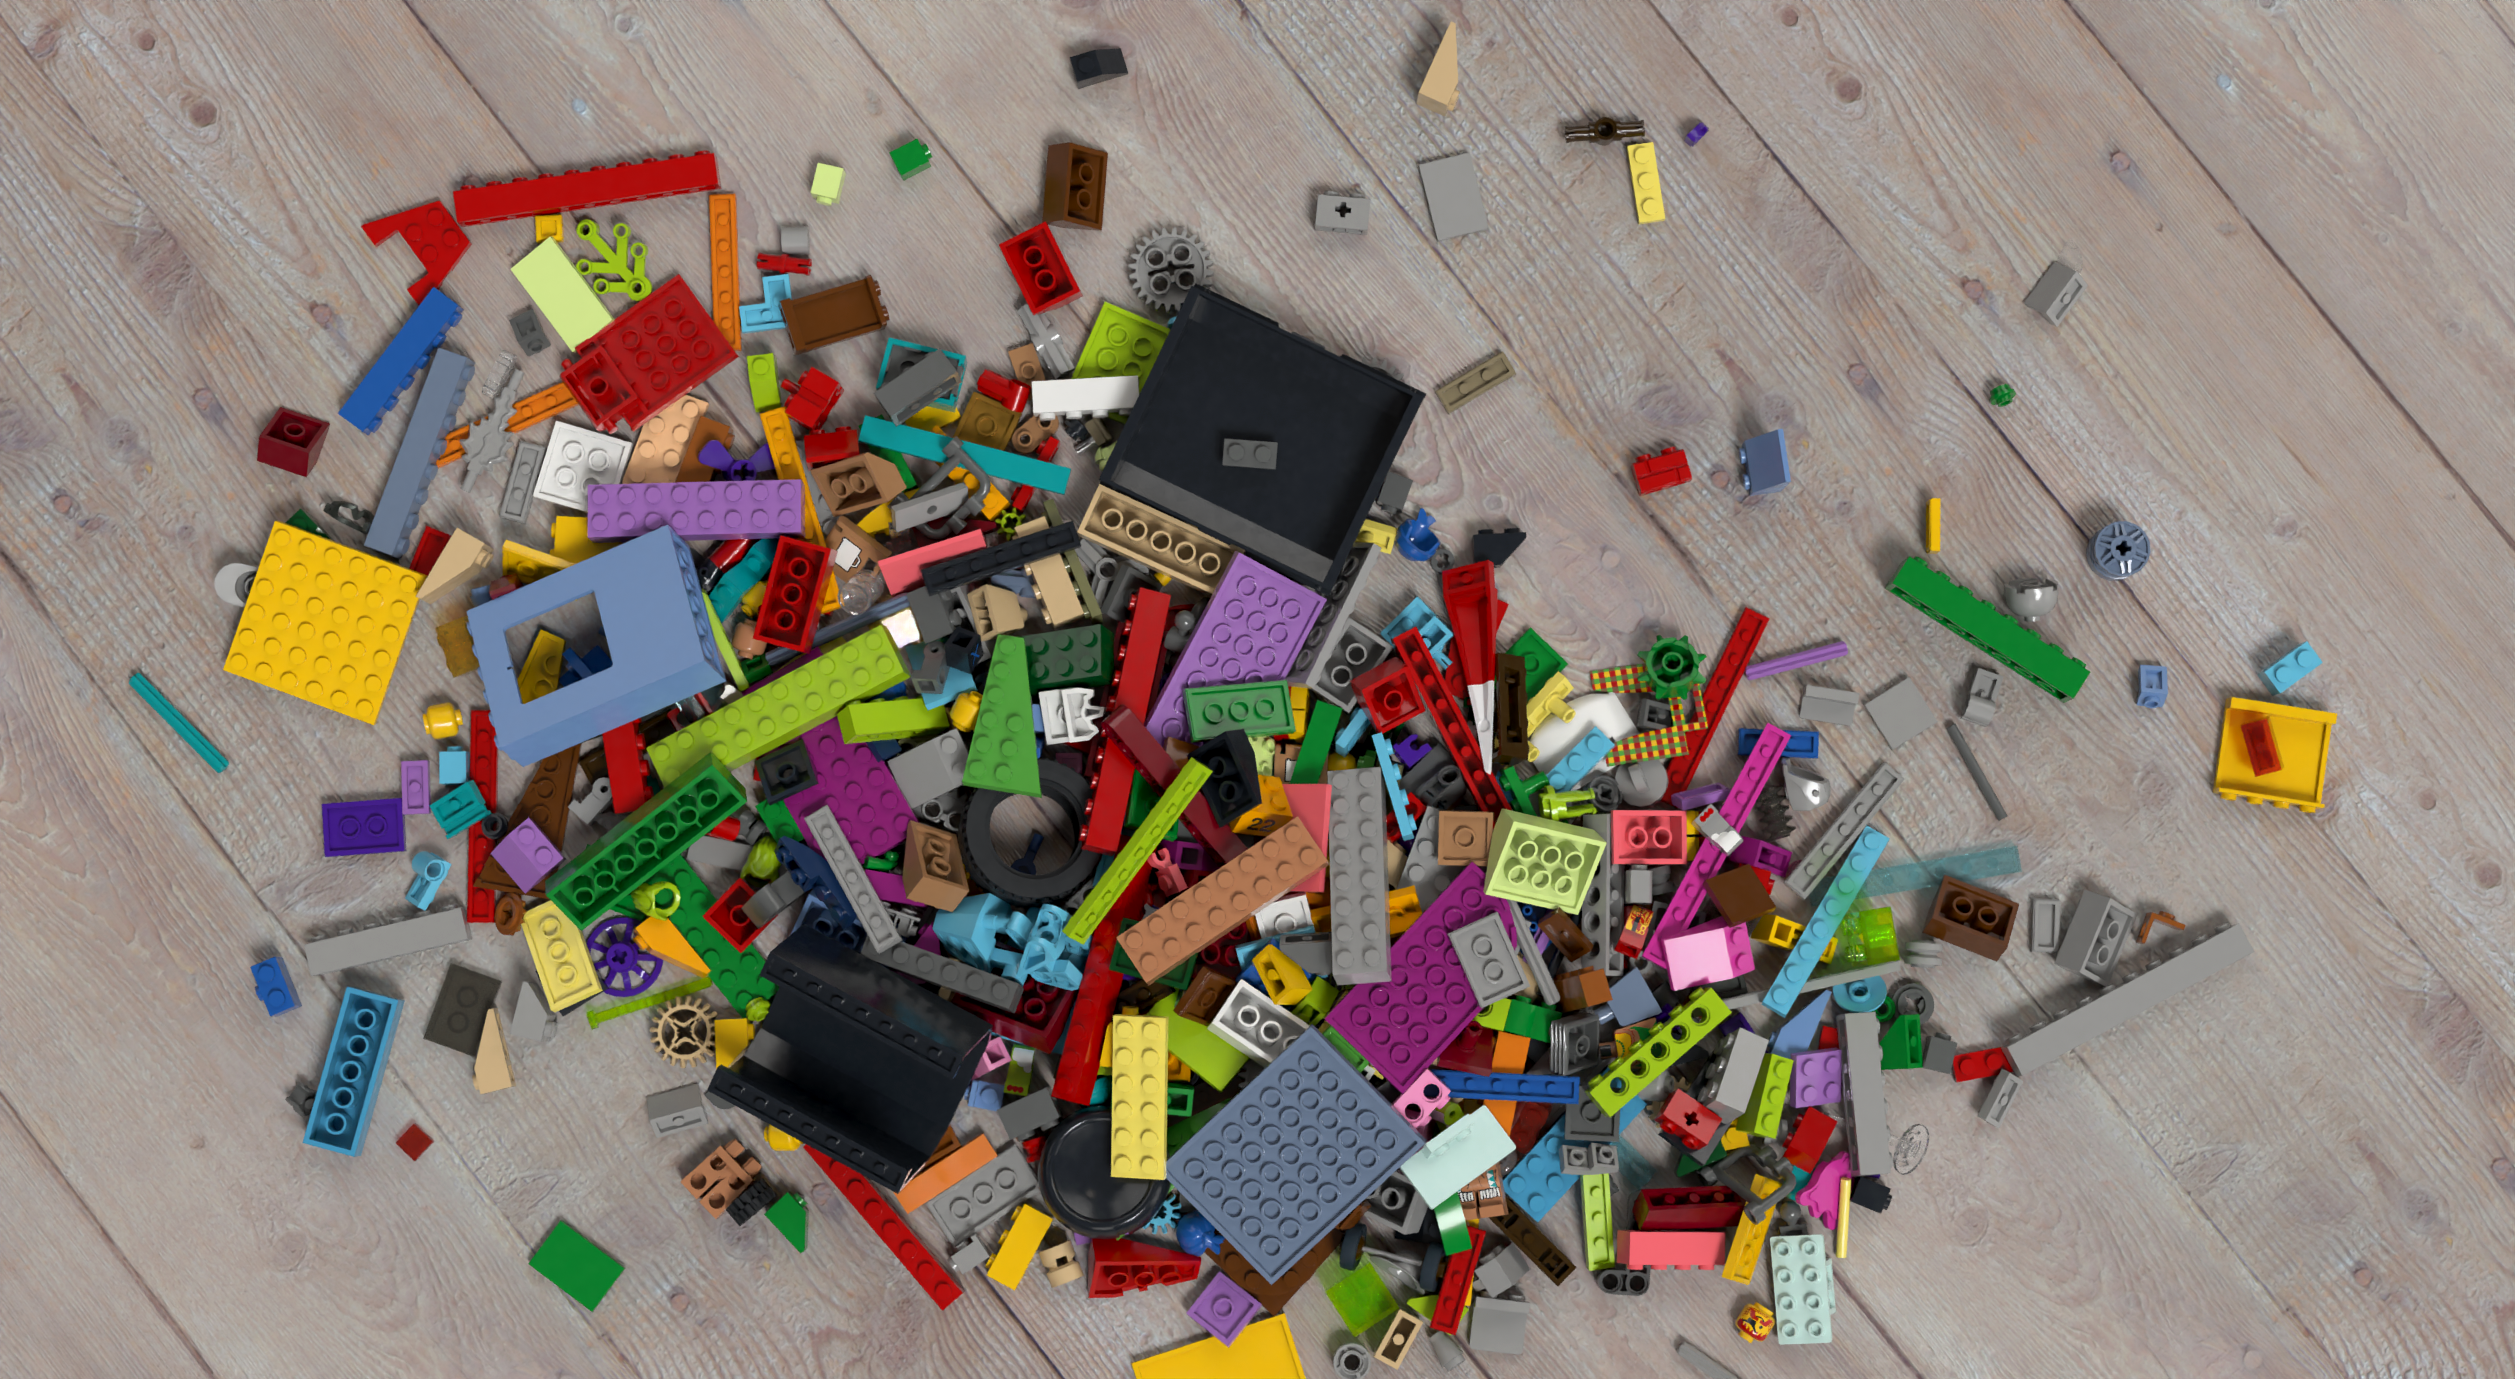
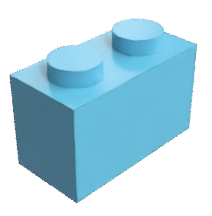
[2257,641,2323,696]

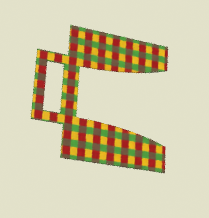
[1590,663,1708,767]

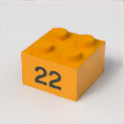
[1229,775,1293,837]

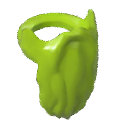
[740,836,781,888]
[631,881,681,921]

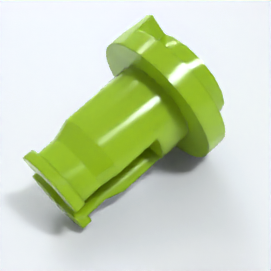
[1538,785,1596,821]

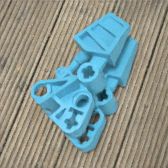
[932,893,1093,991]

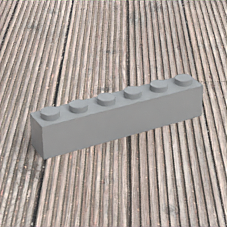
[304,904,472,976]
[1836,1012,1893,1177]

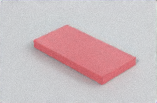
[1282,784,1332,892]

